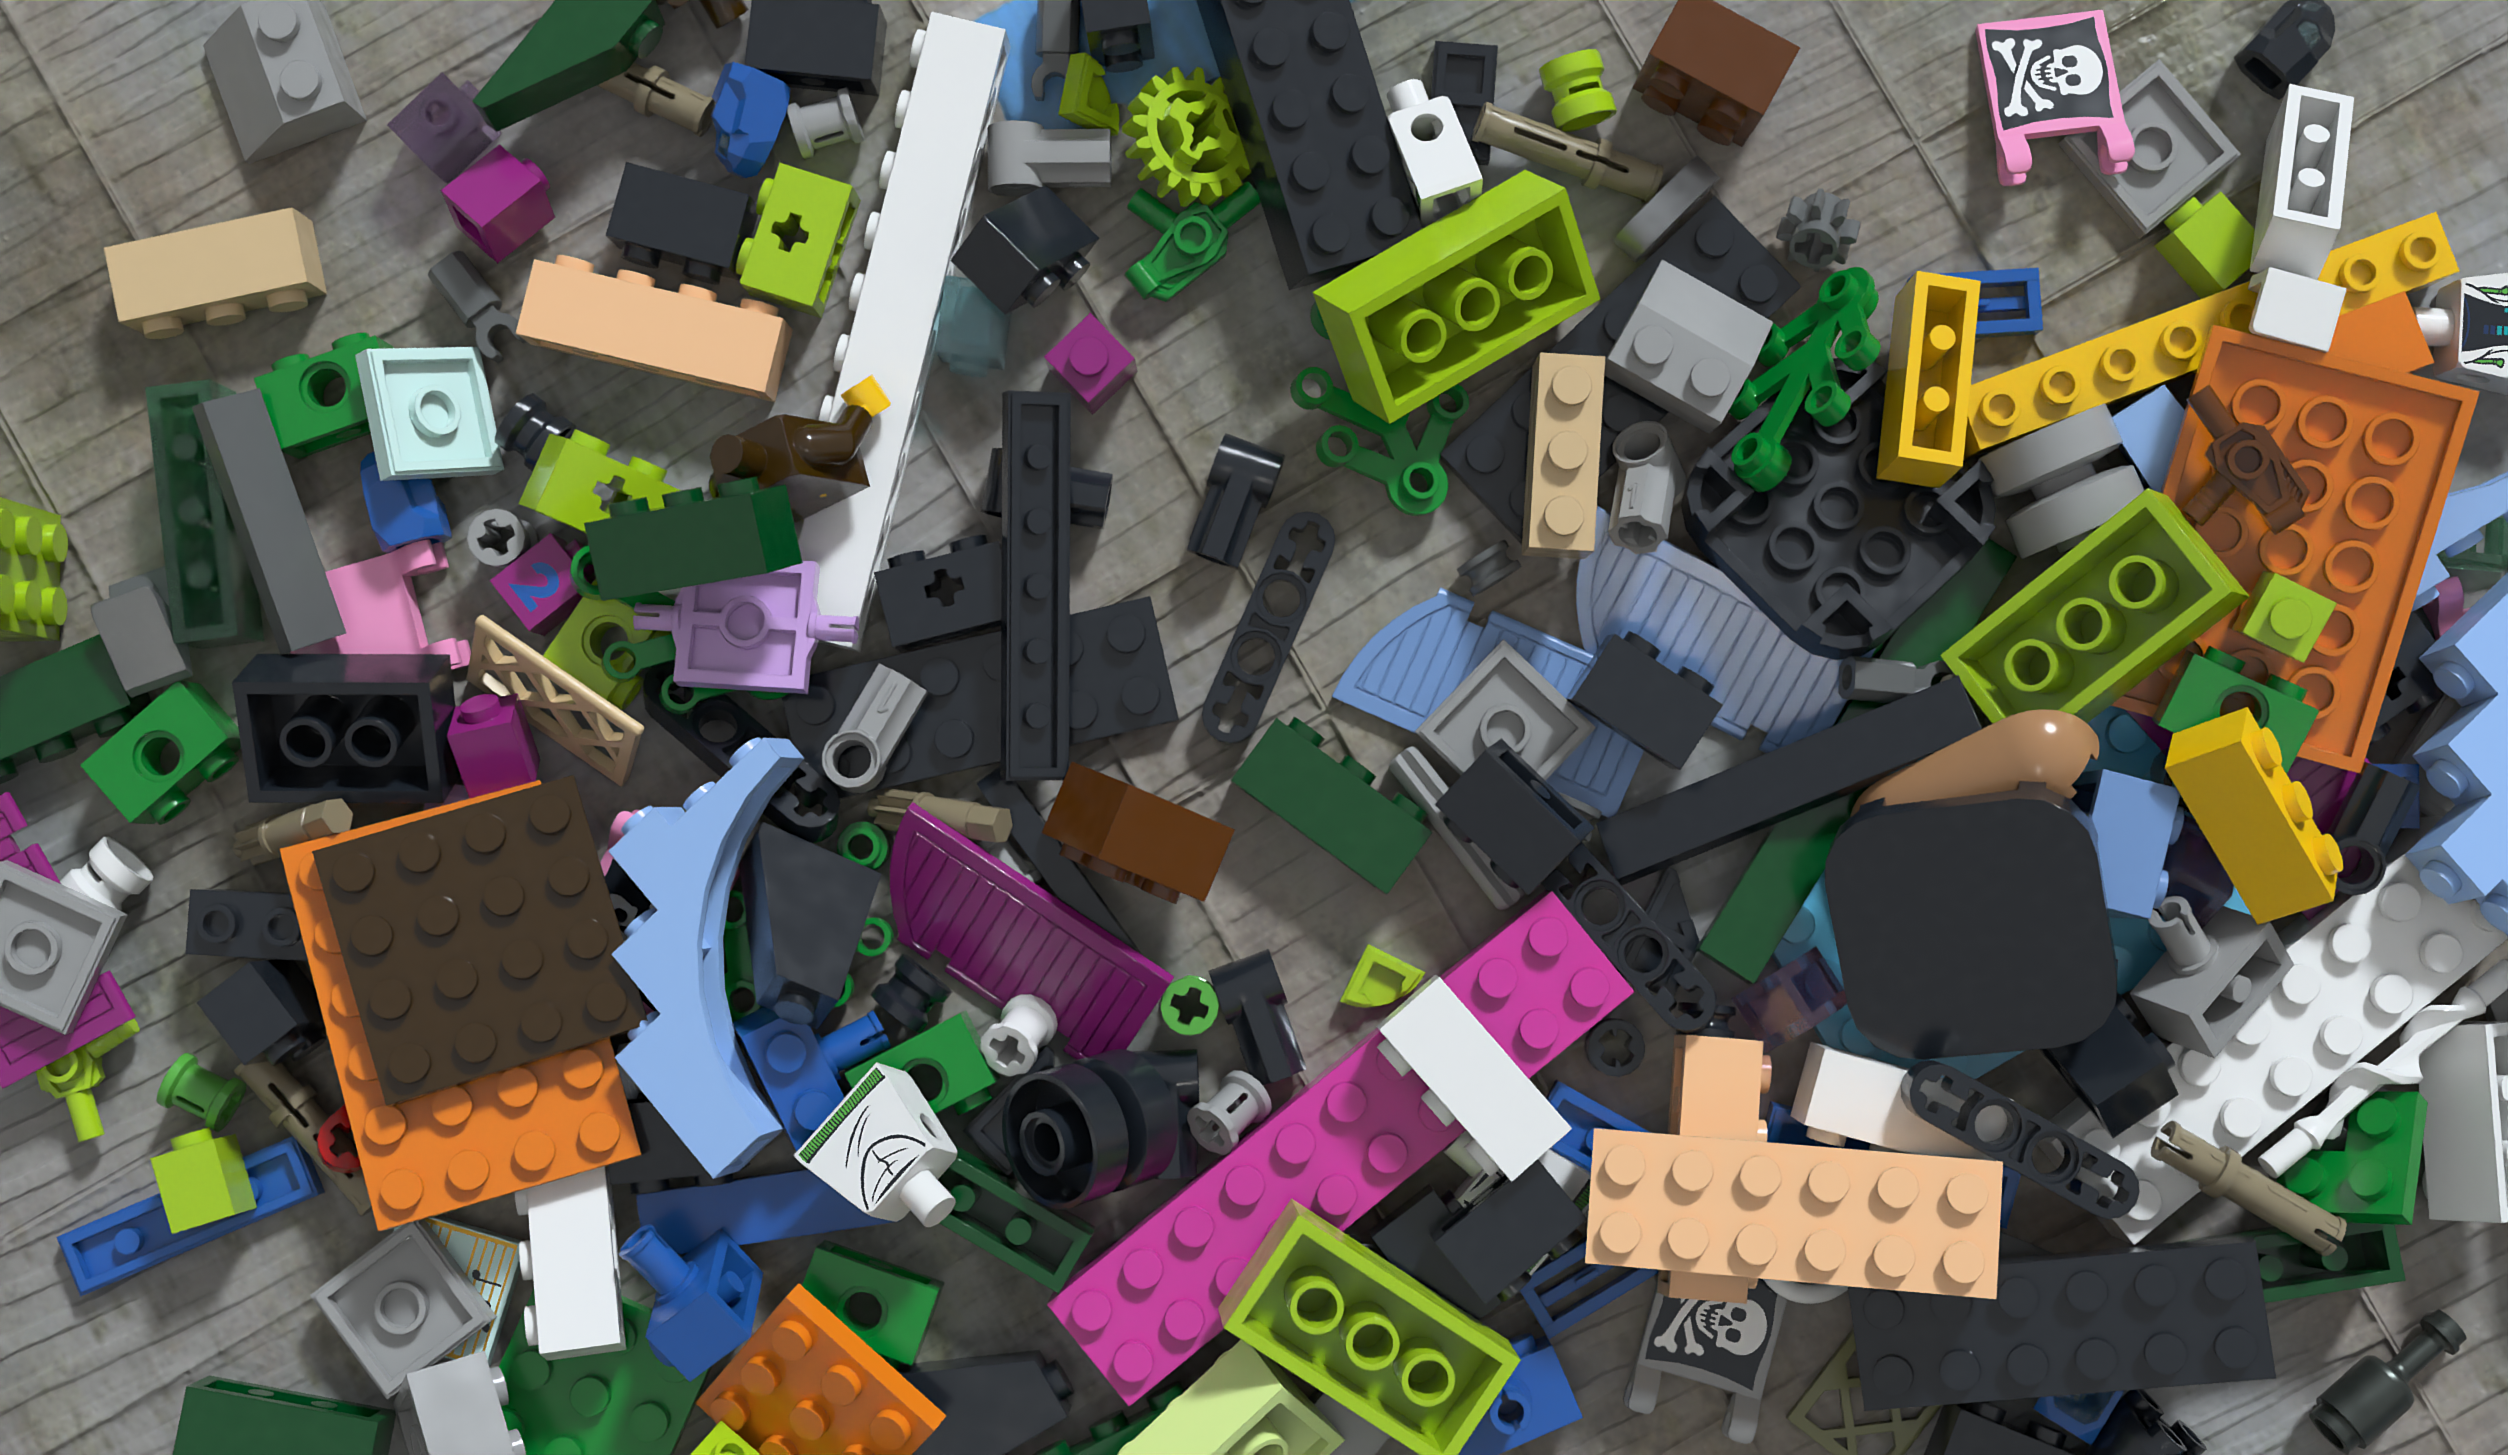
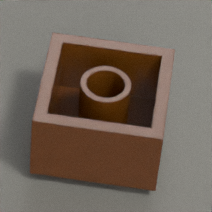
[1632,0,1801,147]
[1041,762,1235,904]

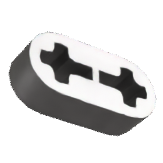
[1613,155,1720,263]

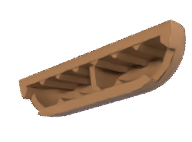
[1851,709,2099,817]

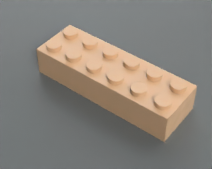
[1585,1128,2003,1299]

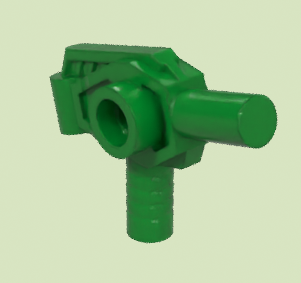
[1124,182,1261,302]

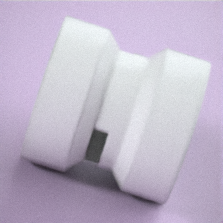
[60,837,153,911]

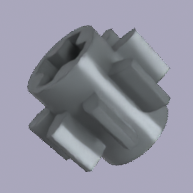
[1777,188,1861,272]

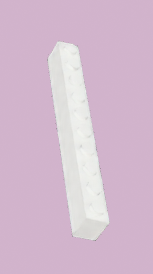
[794,12,1011,652]

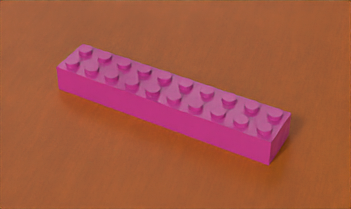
[1047,890,1634,1407]

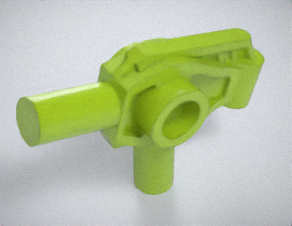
[35,1019,140,1142]

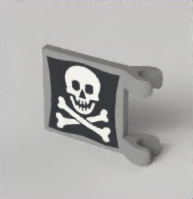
[1623,1278,1787,1444]

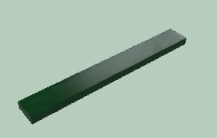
[1695,538,2017,985]

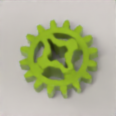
[1122,67,1251,207]

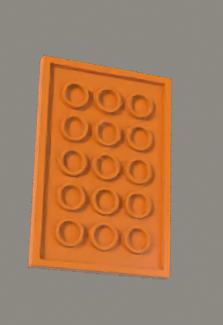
[2110,325,2480,774]
[279,780,642,1231]

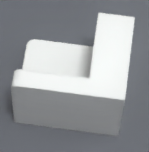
[2248,267,2347,353]

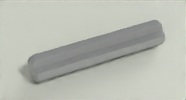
[1389,746,1525,910]

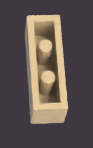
[104,207,327,339]
[1522,352,1605,559]

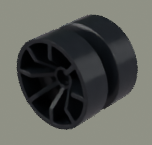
[1002,1049,1178,1210]

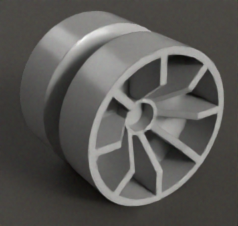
[1978,403,2145,559]

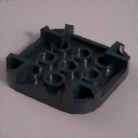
[1681,358,1996,660]
[1825,781,2118,1060]

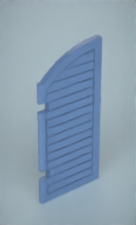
[1576,506,1876,753]
[1332,587,1644,818]

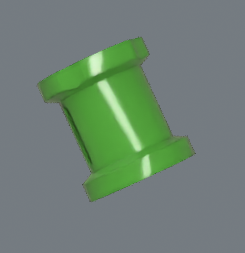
[1160,975,1219,1036]
[156,1053,247,1132]

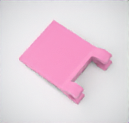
[290,540,471,671]

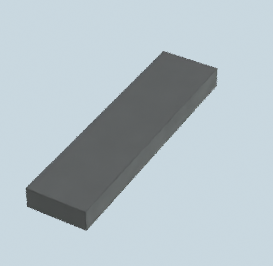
[192,388,347,654]

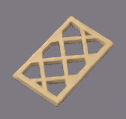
[466,615,644,787]

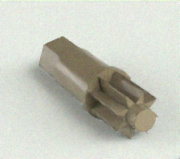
[867,788,1013,842]
[232,798,353,866]

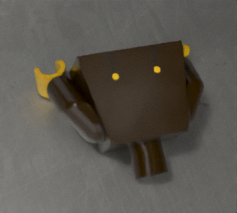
[709,374,891,524]

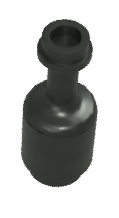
[2309,1310,2467,1454]

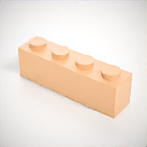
[516,255,793,402]
[1657,1035,1772,1304]

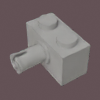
[2129,896,2294,1058]

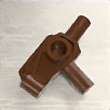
[2182,384,2310,535]

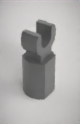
[1031,0,1080,101]
[428,251,527,363]
[1838,656,1954,703]

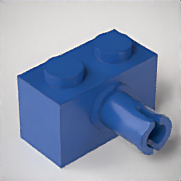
[733,1007,891,1151]
[619,1224,764,1382]
[1458,1333,1583,1455]

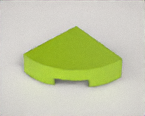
[1058,52,1120,136]
[1339,944,1425,1008]

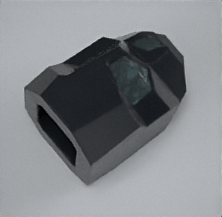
[2234,0,2335,100]

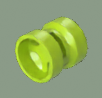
[1539,49,1617,132]

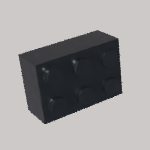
[232,654,461,803]

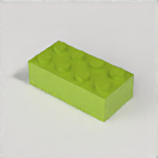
[1312,170,1600,424]
[1940,488,2250,724]
[0,497,68,642]
[1218,1198,1521,1455]

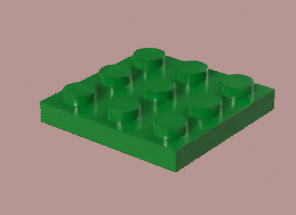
[499,1289,713,1455]

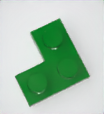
[2276,1091,2428,1225]

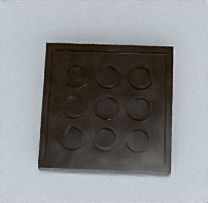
[312,775,648,1107]

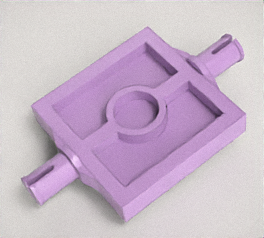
[633,561,859,694]

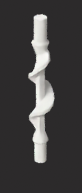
[2258,959,2508,1178]

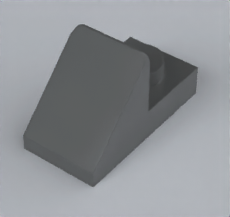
[91,564,192,698]

